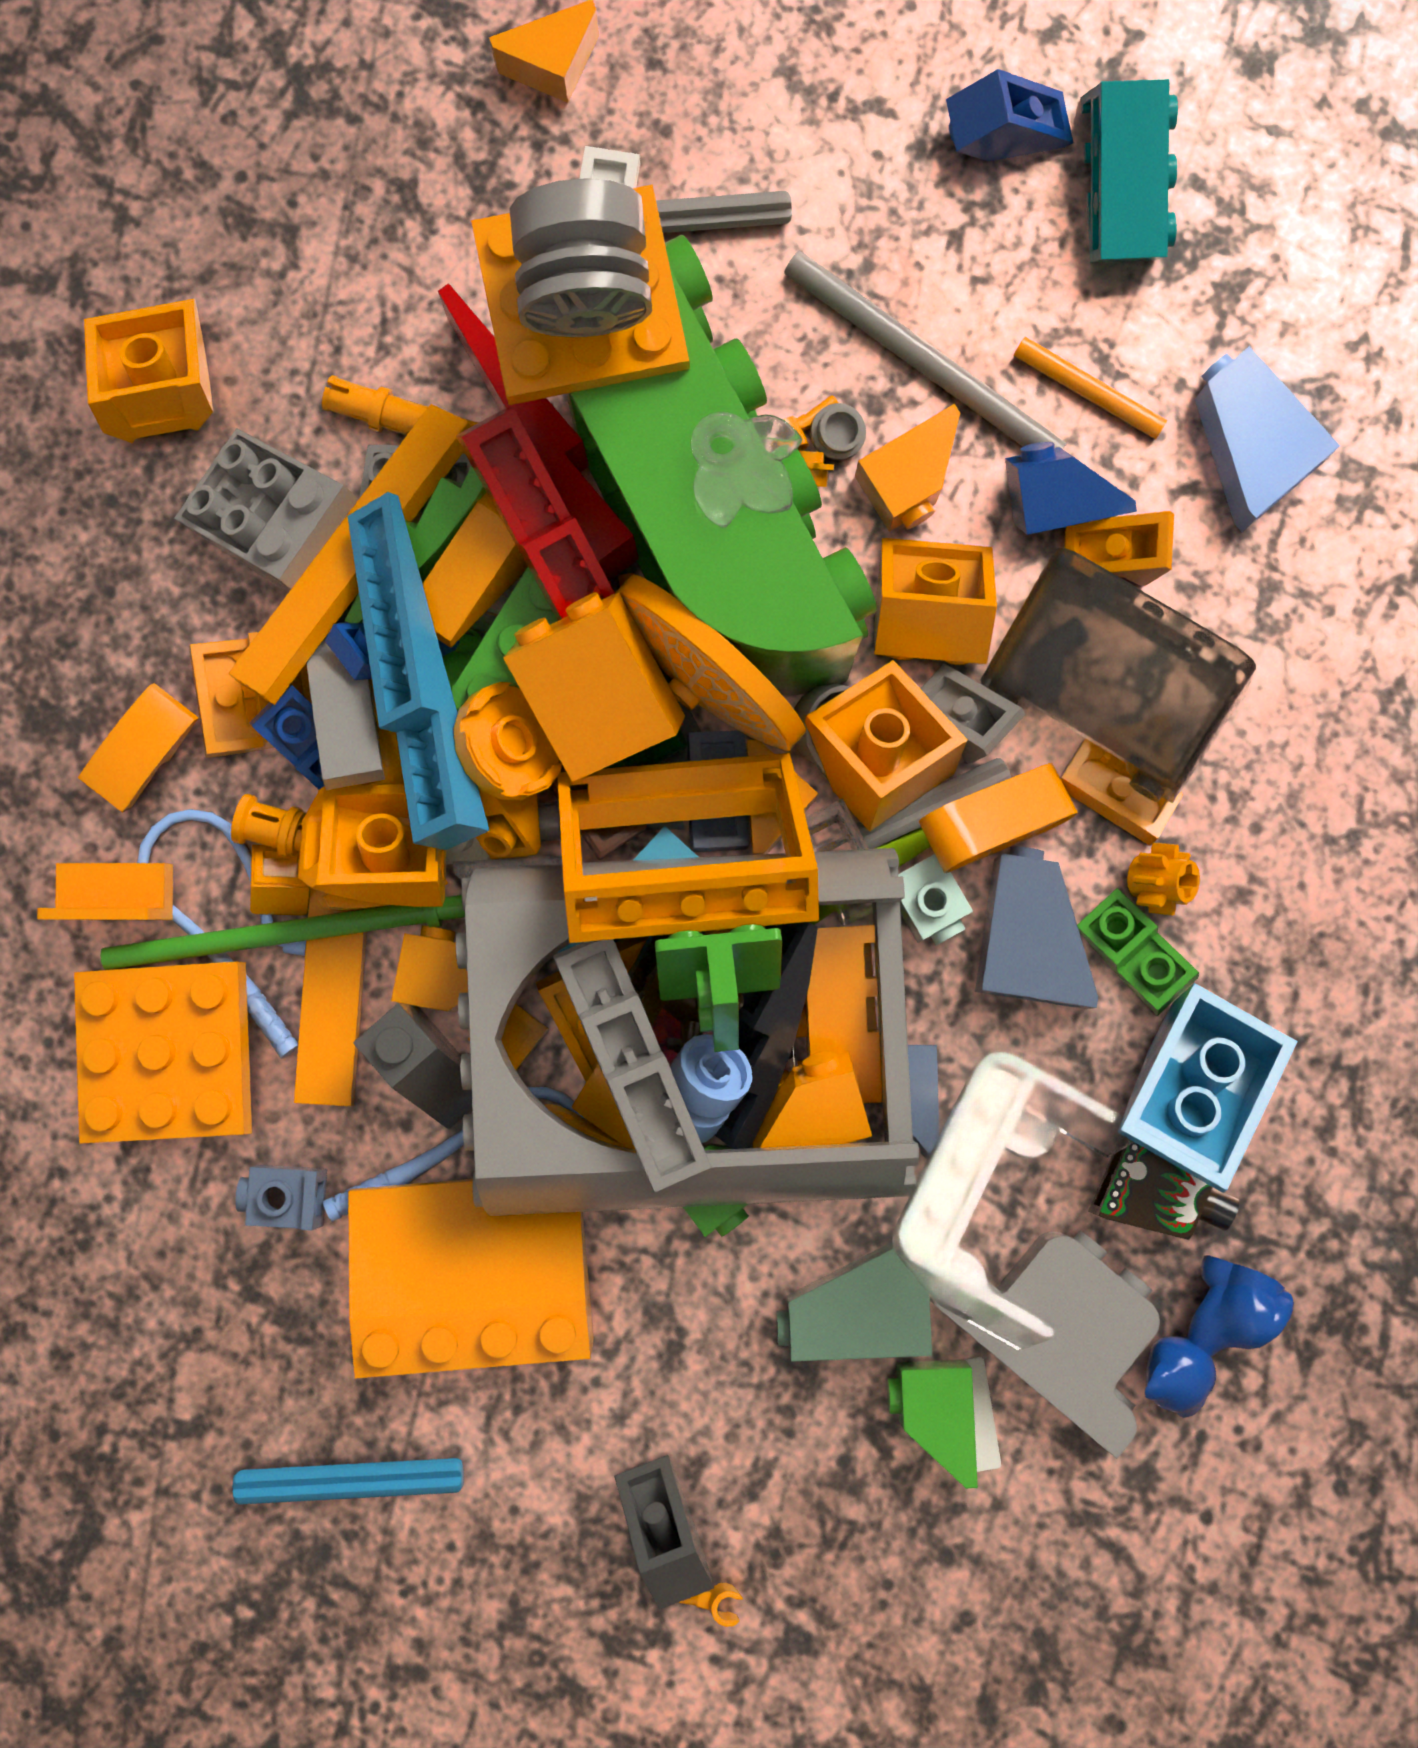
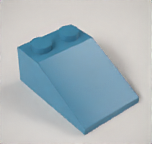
[1117,983,1298,1193]

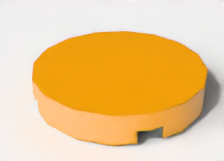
[453,682,562,801]

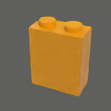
[503,592,685,782]

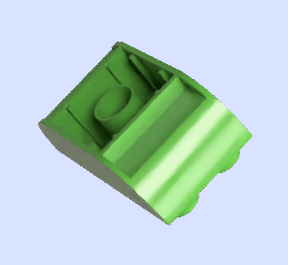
[566,235,877,695]

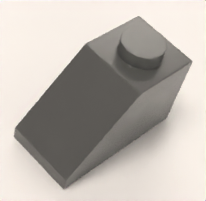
[614,1455,714,1610]

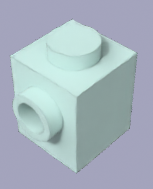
[898,854,973,946]

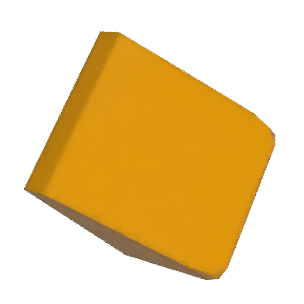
[250,845,309,915]

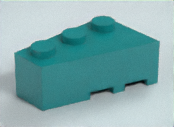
[1080,79,1178,263]

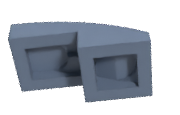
[687,731,750,852]

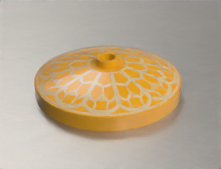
[615,575,806,751]

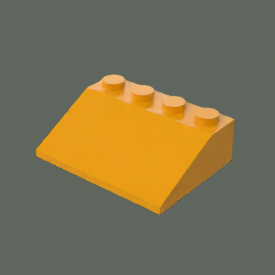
[348,1179,594,1379]

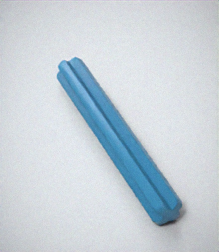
[232,1458,464,1505]

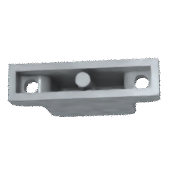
[929,1230,1160,1459]

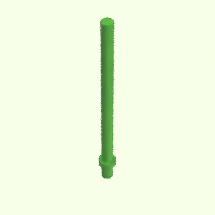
[100,895,465,970]

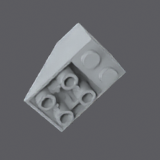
[174,428,359,593]

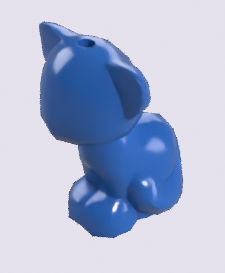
[1144,1255,1294,1418]

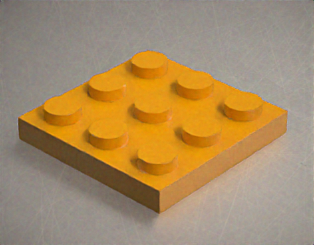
[471,184,690,405]
[74,961,252,1144]

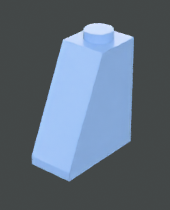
[1195,346,1340,532]

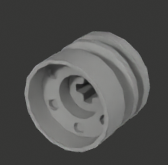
[509,178,652,337]

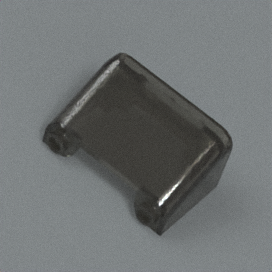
[980,548,1257,803]

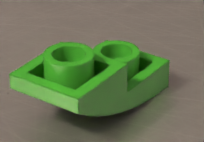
[1077,888,1199,1016]

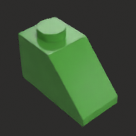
[887,1360,978,1489]

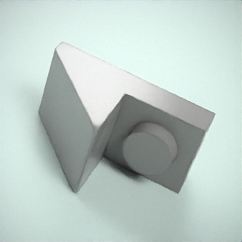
[920,663,1026,764]

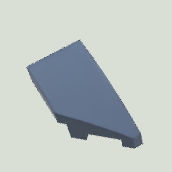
[880,1045,939,1161]

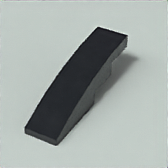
[715,922,818,1149]

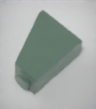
[776,1232,932,1362]

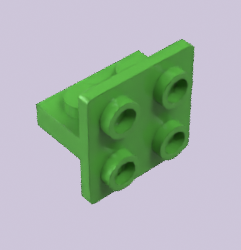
[655,924,782,1052]

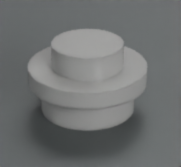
[810,403,866,460]

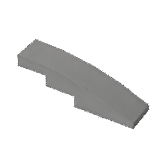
[307,598,385,790]
[553,939,712,1193]

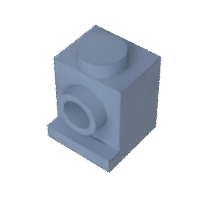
[236,1165,328,1231]

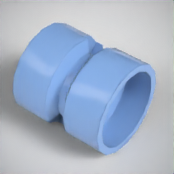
[670,1034,753,1143]

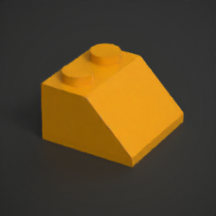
[874,538,997,665]
[805,660,968,832]

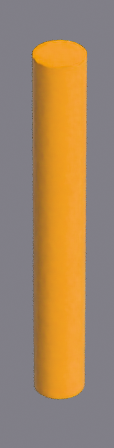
[1013,336,1168,440]

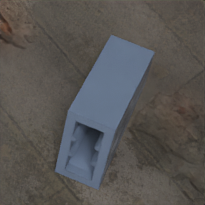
[975,846,1098,1009]

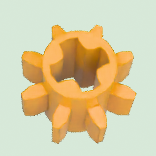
[1127,842,1200,916]

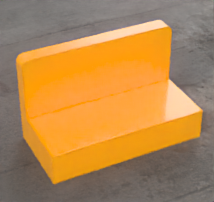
[37,863,173,920]

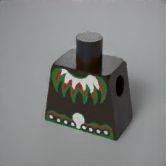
[1088,1135,1239,1240]

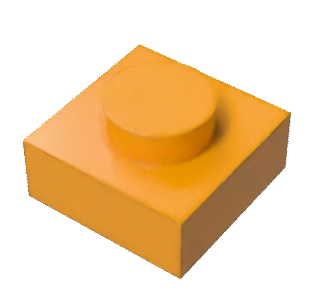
[468,1003,549,1072]

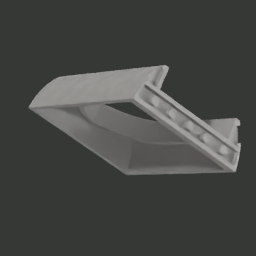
[456,848,919,1216]

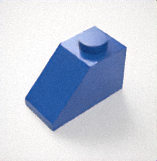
[946,69,1074,161]
[1005,442,1137,535]

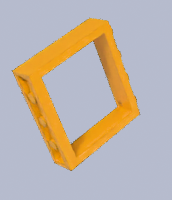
[557,753,819,943]

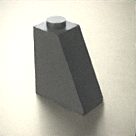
[353,1003,473,1129]

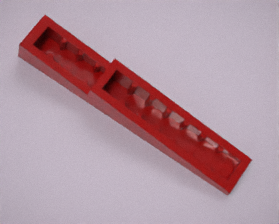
[438,283,639,581]
[456,408,683,725]

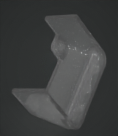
[893,1052,1134,1351]

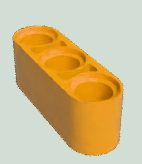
[918,763,1078,873]

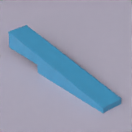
[347,492,490,850]

